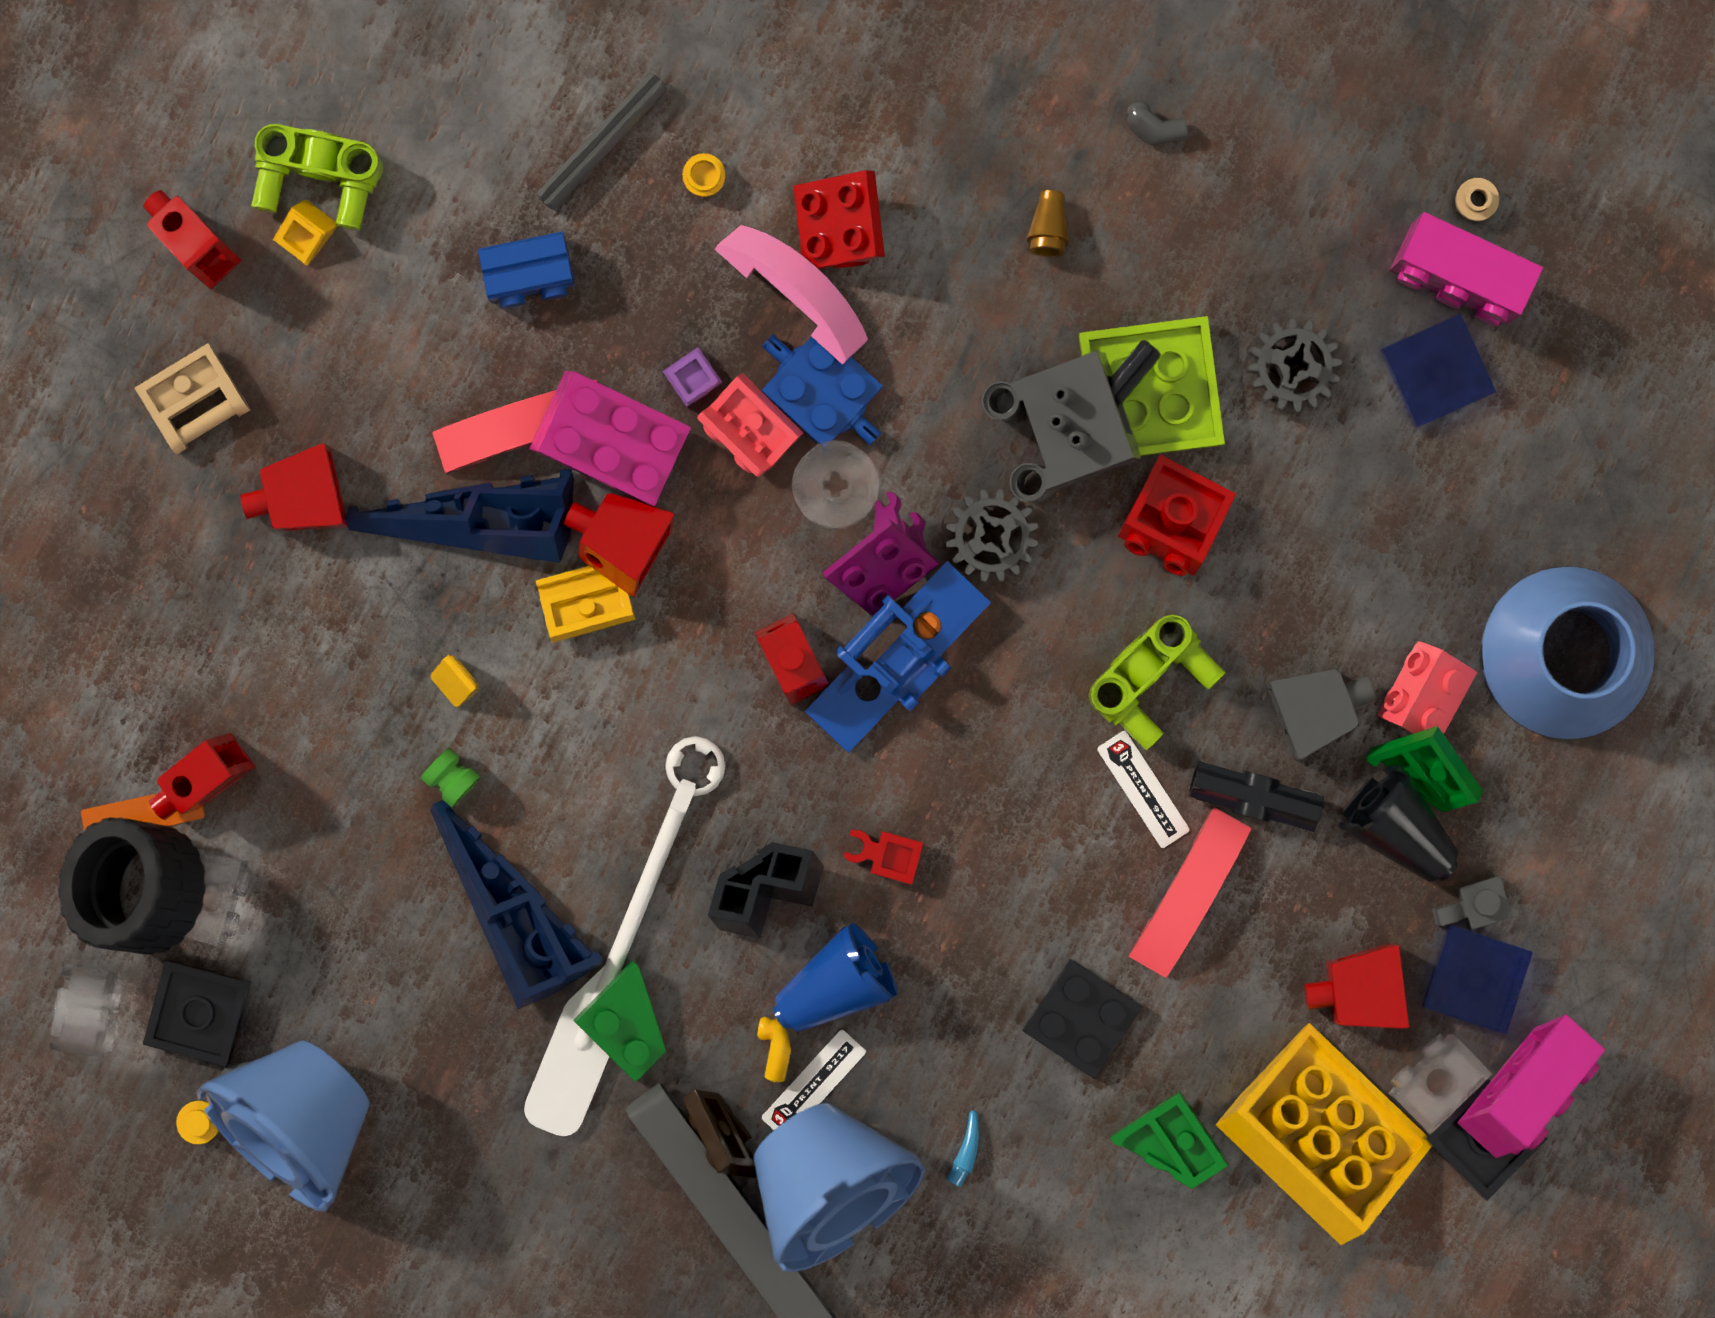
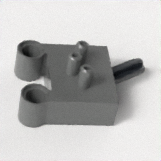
[981,340,1161,503]

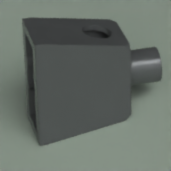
[1265,668,1376,760]

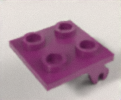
[822,492,939,617]

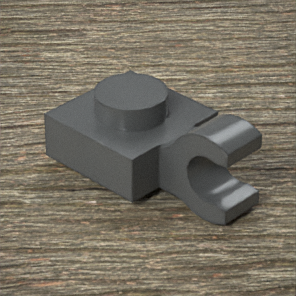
[1431,876,1513,930]

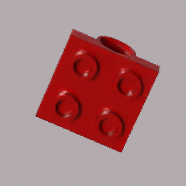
[793,170,885,270]

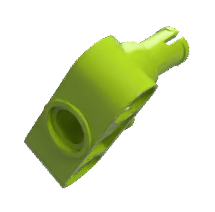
[251,124,383,231]
[1089,615,1226,750]

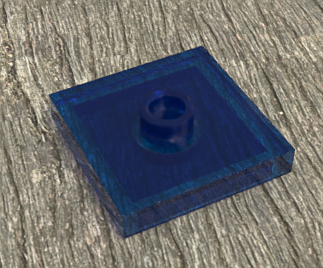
[1380,314,1496,428]
[1422,924,1533,1034]

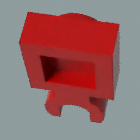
[843,830,924,885]

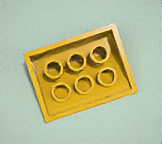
[1215,1023,1431,1245]

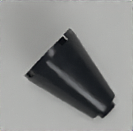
[1339,764,1459,882]

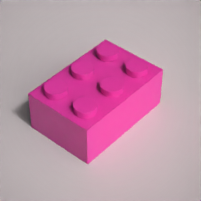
[1390,212,1543,327]
[529,371,691,506]
[1457,1014,1605,1158]

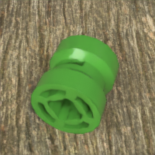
[420,747,481,808]

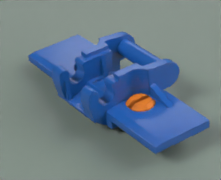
[805,561,991,753]

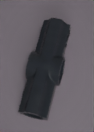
[1188,761,1324,832]

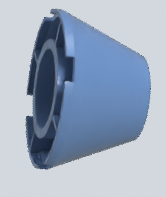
[1481,567,1655,739]
[197,1040,370,1212]
[754,1103,925,1272]

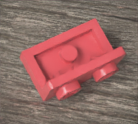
[697,373,804,477]
[1378,641,1478,734]

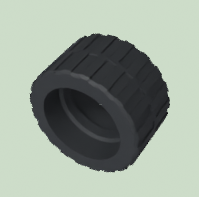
[58,817,206,955]

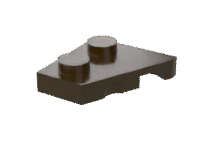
[682,1089,758,1179]

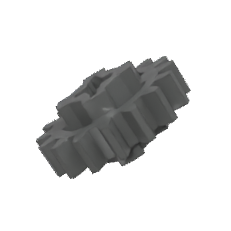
[1246,318,1342,413]
[946,489,1039,582]

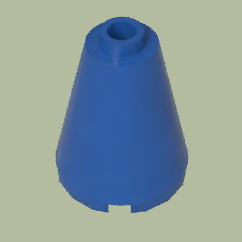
[773,923,898,1032]

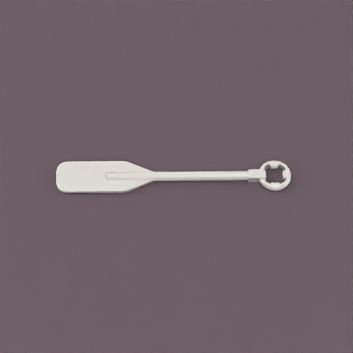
[524,736,726,1136]

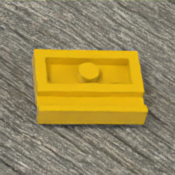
[536,566,636,643]

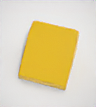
[273,200,337,266]
[430,655,480,707]

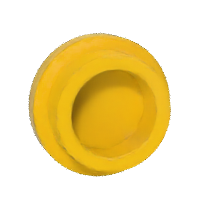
[682,153,726,197]
[176,1100,219,1144]

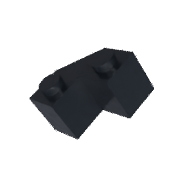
[708,842,824,939]

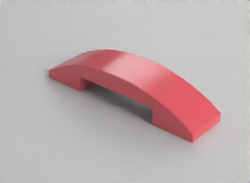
[432,380,597,473]
[1128,807,1252,978]

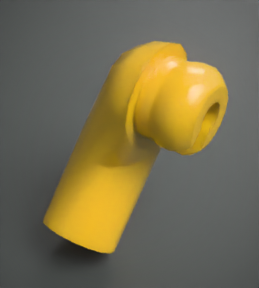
[757,1017,791,1082]

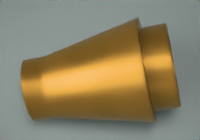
[1027,190,1069,257]

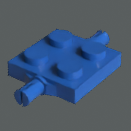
[761,334,883,451]

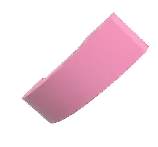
[715,225,868,365]

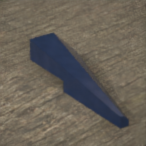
[345,469,574,563]
[430,800,603,1009]

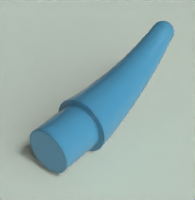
[946,1110,979,1188]

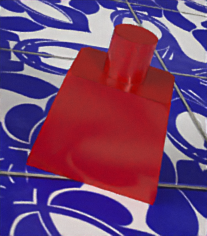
[143,190,242,290]
[240,443,348,531]
[564,493,675,597]
[755,614,829,706]
[149,733,256,820]
[1304,943,1409,1028]

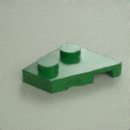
[1366,726,1483,812]
[573,961,666,1082]
[1110,1090,1229,1189]

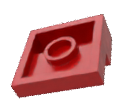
[1117,454,1236,576]

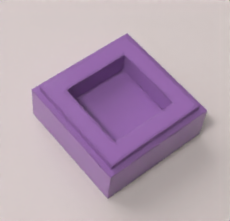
[663,347,723,408]

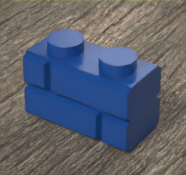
[478,231,576,309]

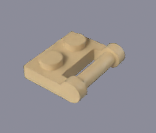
[134,343,250,455]

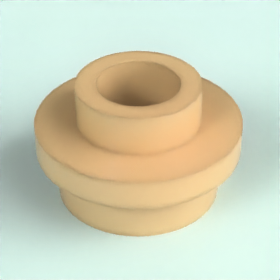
[1455,178,1499,222]

